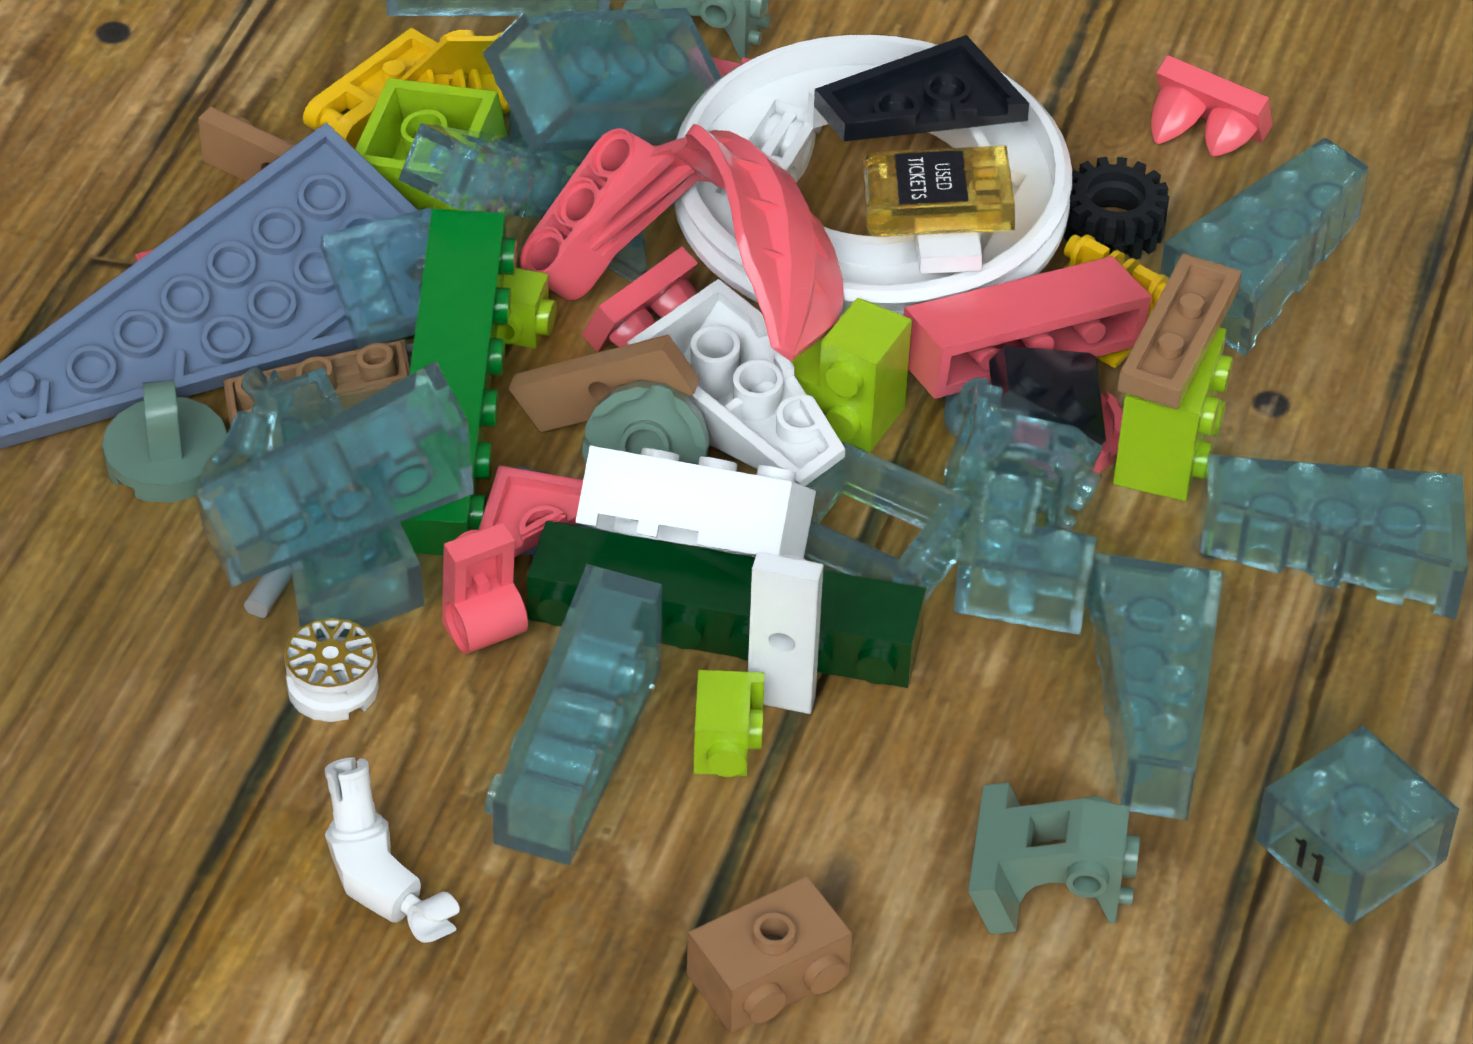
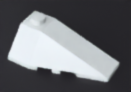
[627,279,845,486]

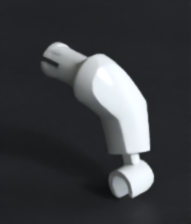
[325,757,460,943]

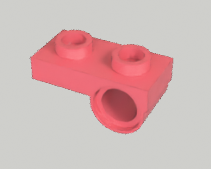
[442,522,528,655]

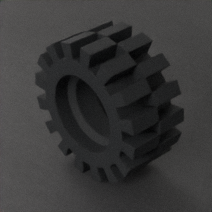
[1063,157,1170,260]

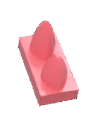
[1151,55,1273,157]
[582,246,698,353]

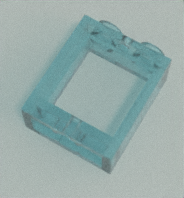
[804,441,975,602]

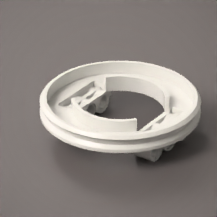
[673,35,1072,319]

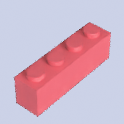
[903,256,1152,399]

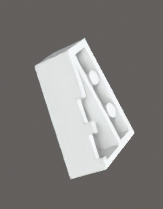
[576,446,816,559]

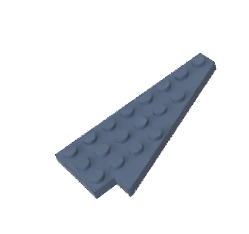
[0,122,430,449]

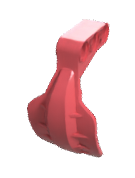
[520,124,844,362]

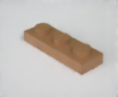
[1117,253,1242,410]

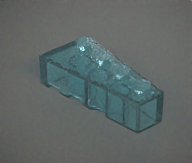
[1160,137,1369,357]
[264,367,425,638]
[1088,552,1224,820]

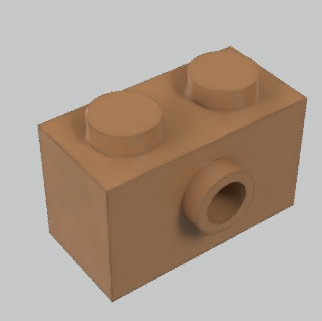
[687,876,852,1034]

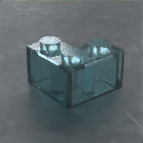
[954,469,1097,635]

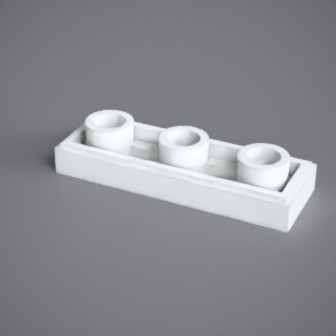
[748,551,824,714]

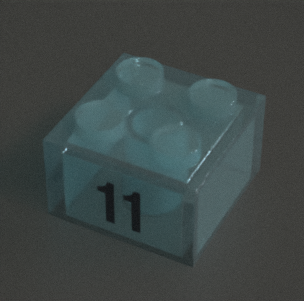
[1255,726,1459,925]

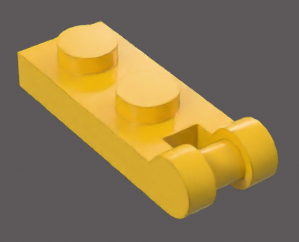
[303,27,438,149]

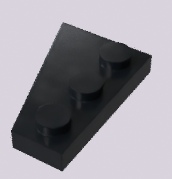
[814,35,1029,142]

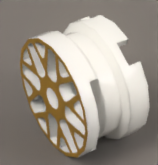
[284,618,379,722]

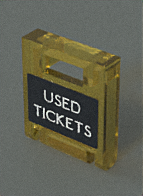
[863,145,1015,237]

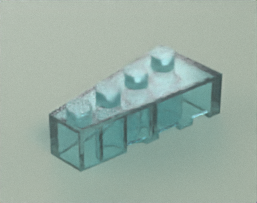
[196,361,474,587]
[1200,455,1468,620]
[485,564,662,865]

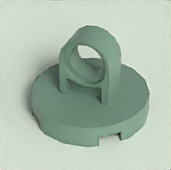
[102,380,229,503]
[582,380,710,465]

